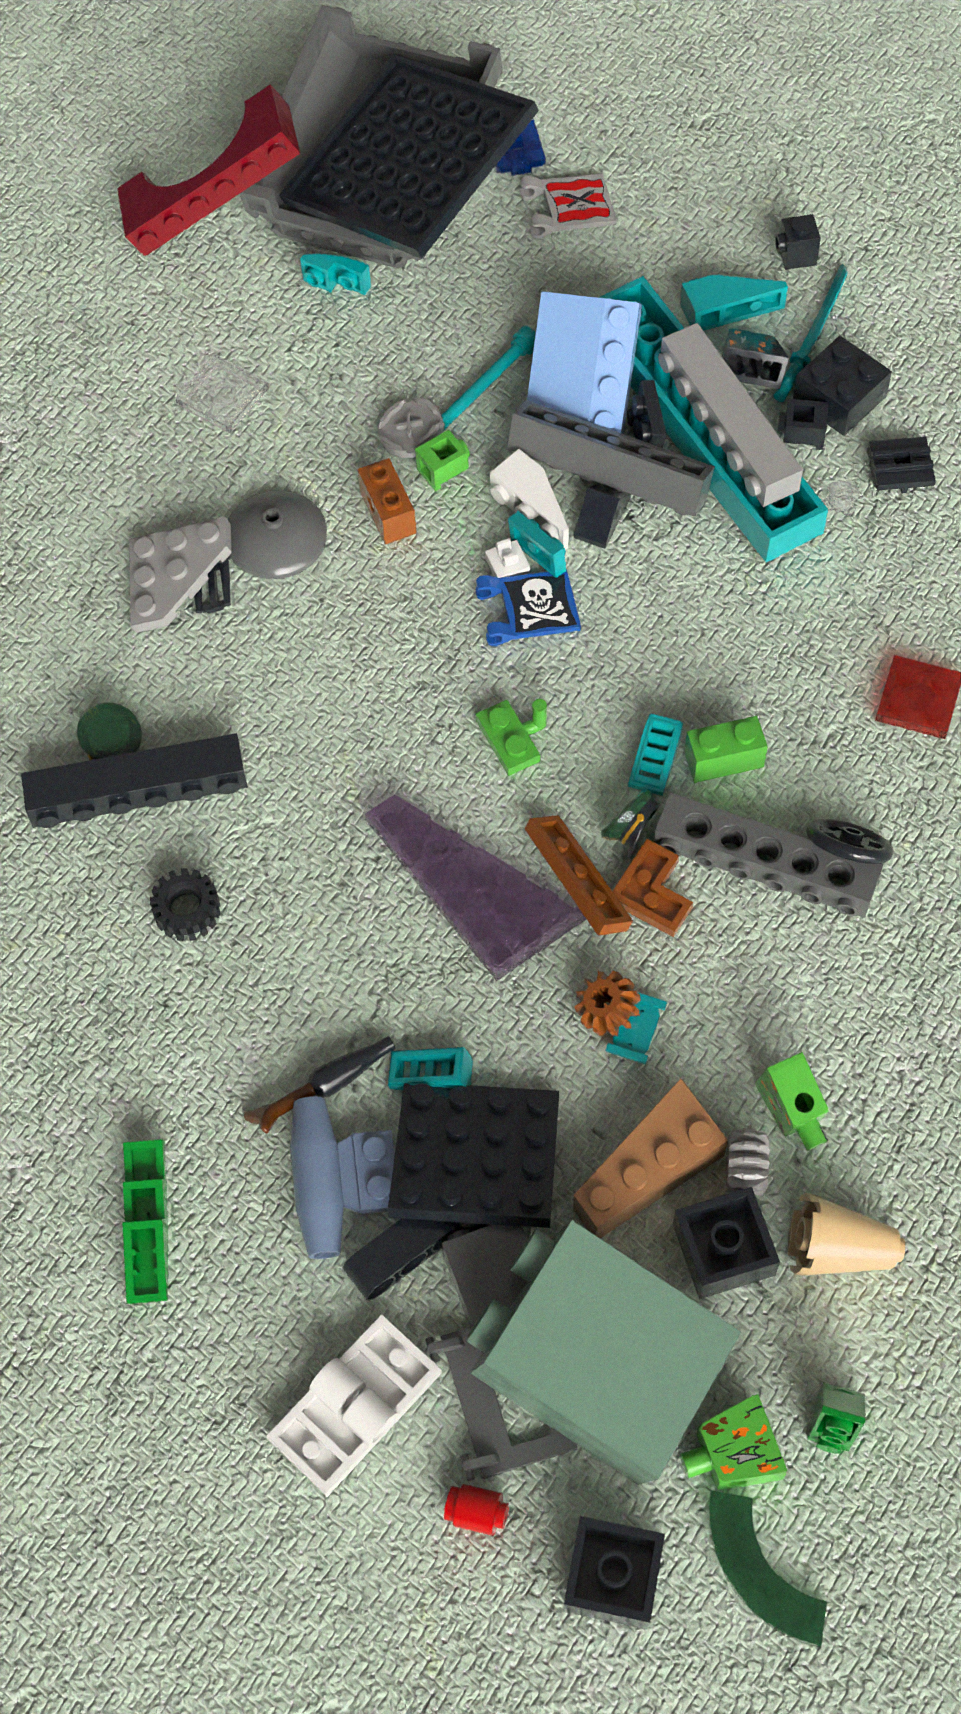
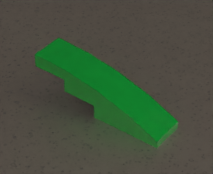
[122,1139,168,1304]

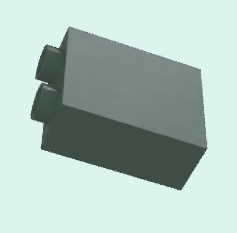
[466,1220,741,1485]

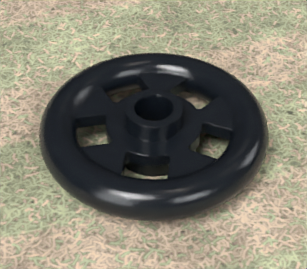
[806,819,894,864]

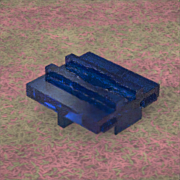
[495,120,546,176]

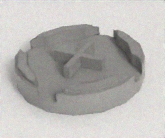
[378,397,445,458]

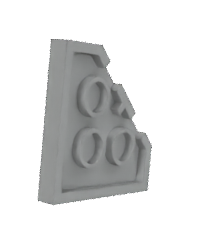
[129,517,232,633]

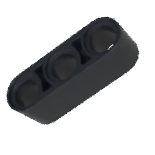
[343,1218,460,1301]

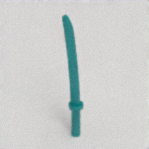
[773,264,847,402]

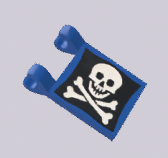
[475,569,581,646]

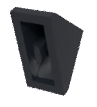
[574,483,631,549]

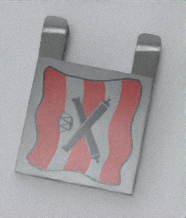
[520,173,617,238]

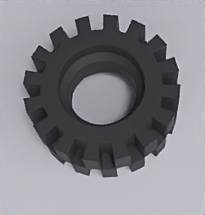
[150,868,221,941]

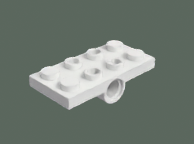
[266,1314,442,1497]

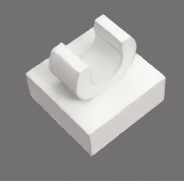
[485,538,530,578]

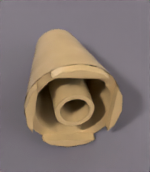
[788,1193,905,1276]

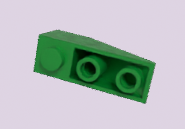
[808,1382,866,1454]

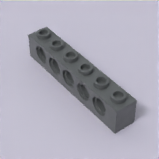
[654,792,883,918]

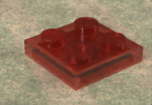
[875,655,961,739]

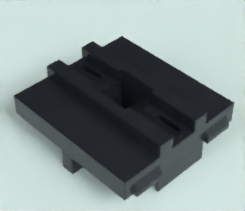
[867,437,936,493]

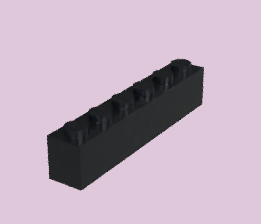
[21,733,248,828]

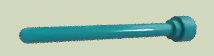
[442,325,536,431]

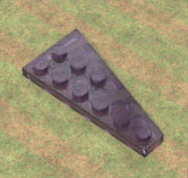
[365,794,586,981]

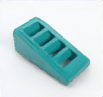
[628,714,683,796]
[388,1047,473,1090]

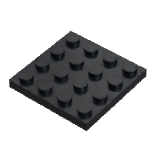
[388,1083,559,1228]

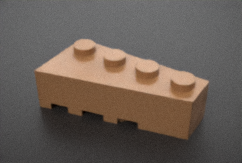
[573,1079,728,1239]

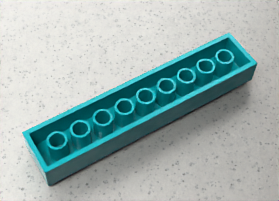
[598,276,828,563]

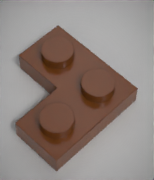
[612,839,693,937]

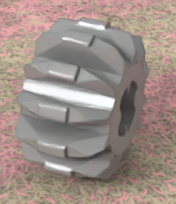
[726,1128,770,1196]

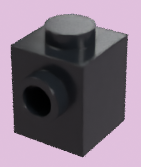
[775,214,821,270]

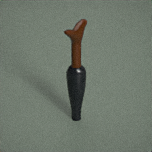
[244,1036,396,1134]

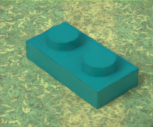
[508,511,566,578]

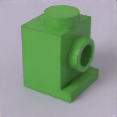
[415,430,470,492]

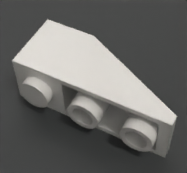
[490,449,568,550]

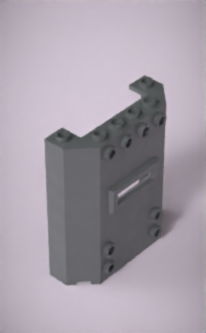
[240,5,502,269]

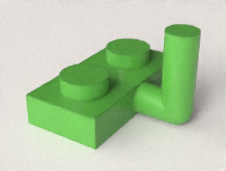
[475,699,547,776]

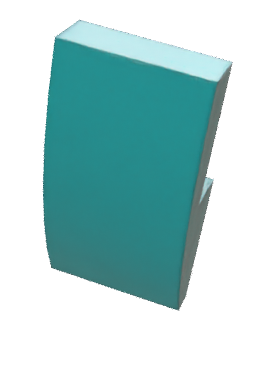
[300,254,371,295]

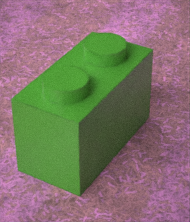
[684,716,768,783]

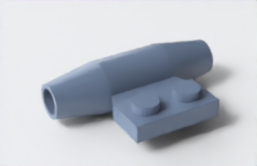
[290,1097,395,1259]

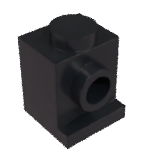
[777,399,829,450]

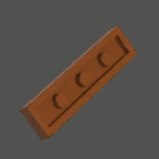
[524,815,633,936]

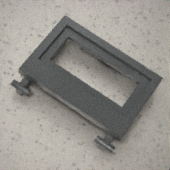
[425,1327,578,1481]

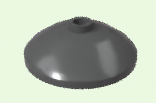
[228,490,327,579]

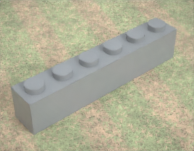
[658,323,803,507]

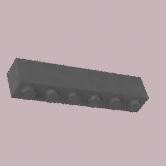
[506,400,715,517]

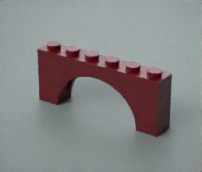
[117,84,300,256]

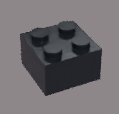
[793,335,892,436]
[672,1187,780,1299]
[563,1516,665,1630]

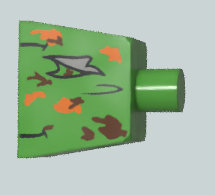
[755,1052,829,1151]
[680,1394,787,1490]

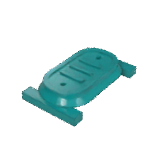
[605,993,667,1065]

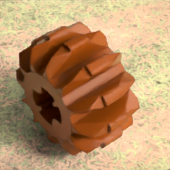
[574,970,641,1037]

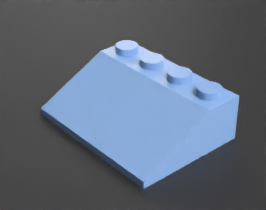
[527,291,642,434]

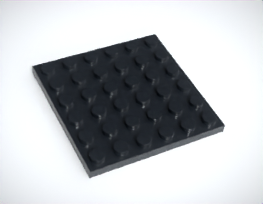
[279,54,539,259]

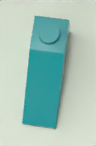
[680,275,788,331]

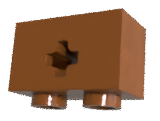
[357,458,417,545]

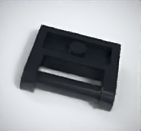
[626,380,667,448]

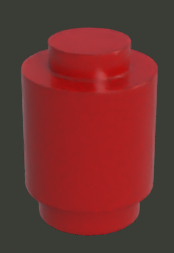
[444,1484,509,1536]

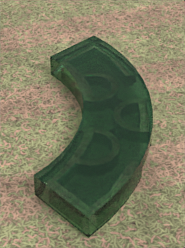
[709,1490,827,1648]

